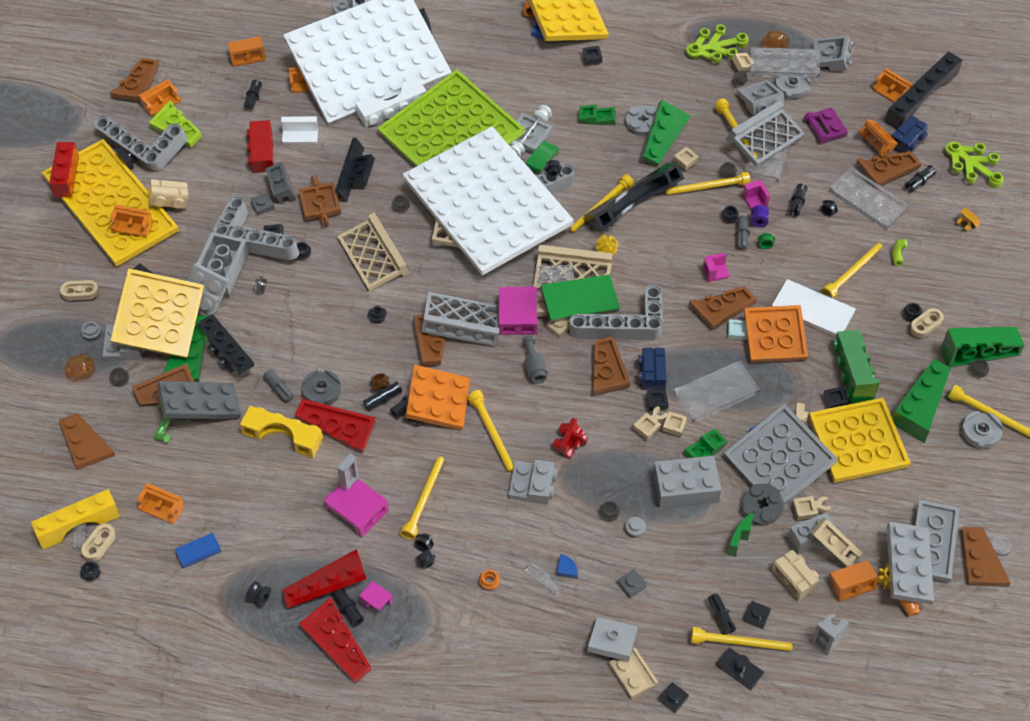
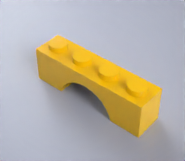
[240,406,323,459]
[31,489,120,550]

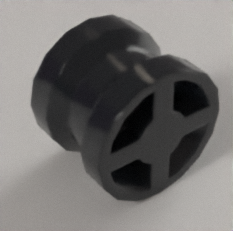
[246,581,271,607]

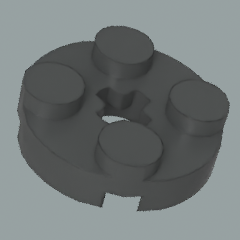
[302,370,341,405]
[743,484,785,525]

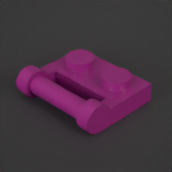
[804,107,848,144]

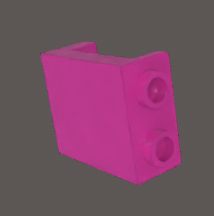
[499,286,537,335]
[324,479,389,538]

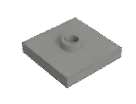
[587,617,638,662]

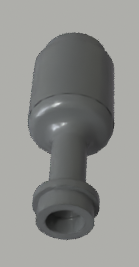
[522,335,548,383]

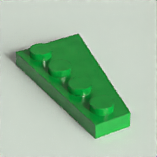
[641,100,691,167]
[162,315,207,382]

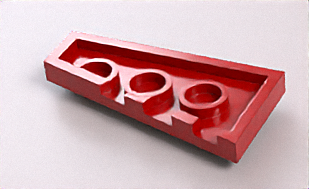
[295,399,376,454]
[282,549,367,608]
[299,597,371,684]

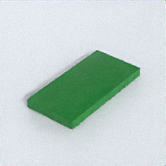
[539,274,620,322]

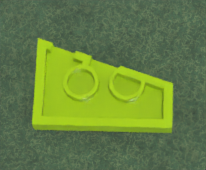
[148,101,202,148]

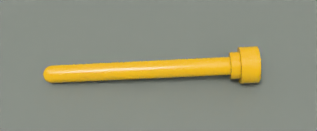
[714,99,758,158]
[665,171,750,195]
[570,174,634,232]
[821,243,882,299]
[948,385,1030,438]
[467,390,514,472]
[400,456,444,540]
[691,627,793,651]

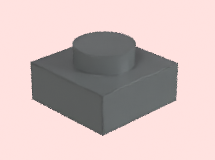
[250,193,274,215]
[618,569,647,598]

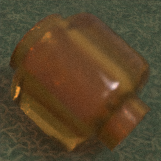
[763,30,789,53]
[64,354,95,381]

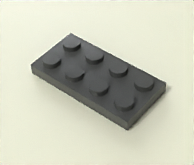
[157,381,241,419]

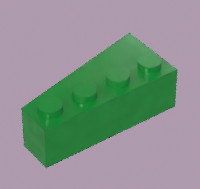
[940,326,1025,368]
[832,330,880,404]
[892,358,951,443]

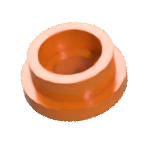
[479,569,500,590]

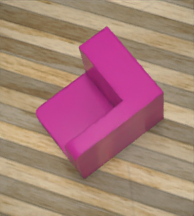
[742,179,770,210]
[703,253,729,282]
[359,581,393,611]

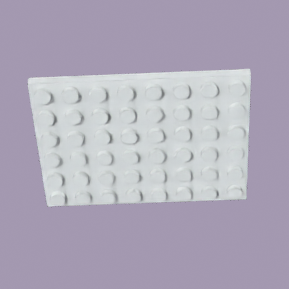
[283,0,452,125]
[402,126,574,275]

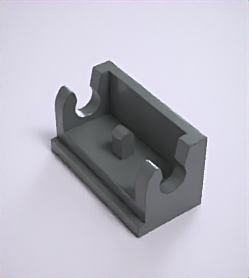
[265,162,296,204]

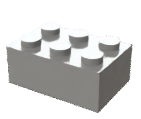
[197,232,249,296]
[653,456,721,508]

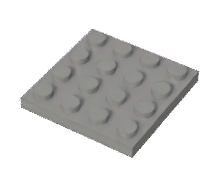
[724,403,838,506]

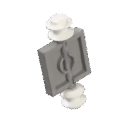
[509,105,553,158]

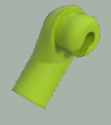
[892,239,907,266]

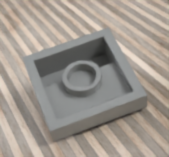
[810,35,854,71]
[737,80,785,115]
[188,263,229,316]
[102,325,146,361]
[508,460,558,505]

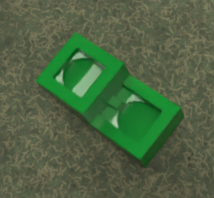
[579,104,616,125]
[526,141,559,173]
[683,429,728,458]
[728,513,754,557]

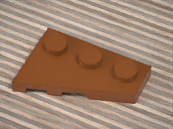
[110,58,159,102]
[856,152,921,188]
[689,286,757,330]
[413,313,450,366]
[593,336,630,395]
[132,364,195,405]
[59,413,115,470]
[961,527,1011,587]

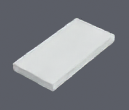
[772,279,856,338]

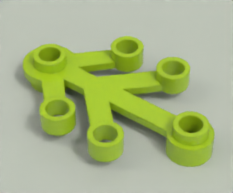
[686,24,749,63]
[945,142,1004,189]

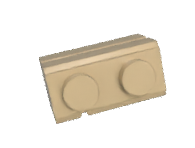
[148,179,188,209]
[772,550,820,601]

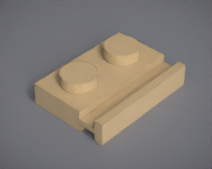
[609,648,658,700]

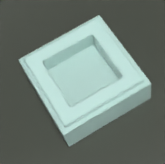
[728,319,747,340]

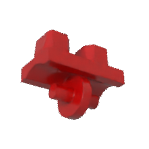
[553,418,588,459]

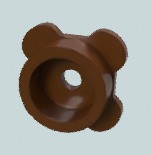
[370,373,390,390]

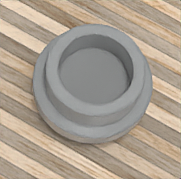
[81,321,101,339]
[626,517,646,537]

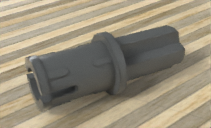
[736,215,750,250]
[263,369,294,402]

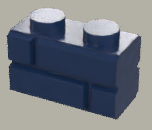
[891,115,928,153]
[638,348,667,390]

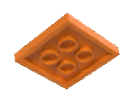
[744,305,808,363]
[405,365,470,431]

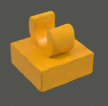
[957,207,981,231]

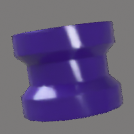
[750,205,769,228]

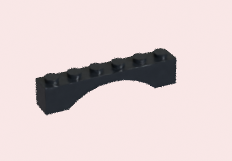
[885,51,963,130]
[584,163,685,231]

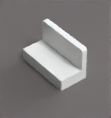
[281,116,318,144]

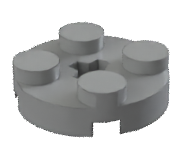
[775,68,810,100]
[626,106,656,137]
[961,411,1003,450]

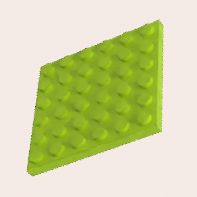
[377,69,525,167]

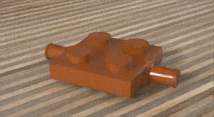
[299,175,341,227]

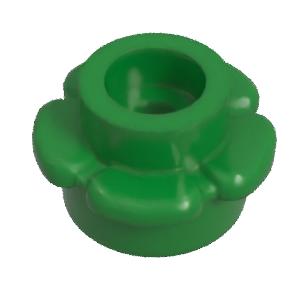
[757,233,775,249]

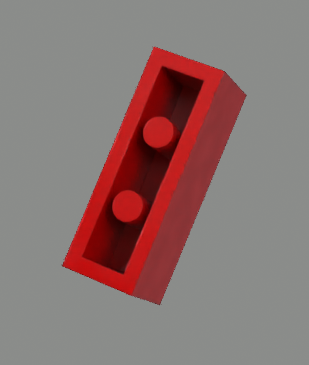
[246,120,274,173]
[49,142,79,197]

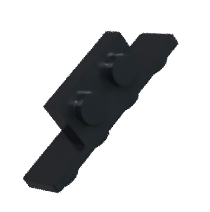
[335,137,375,202]
[197,314,254,375]

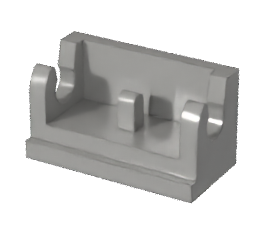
[811,613,849,656]

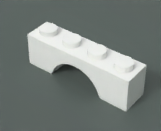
[355,77,426,128]

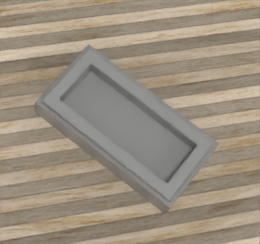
[337,453,359,491]

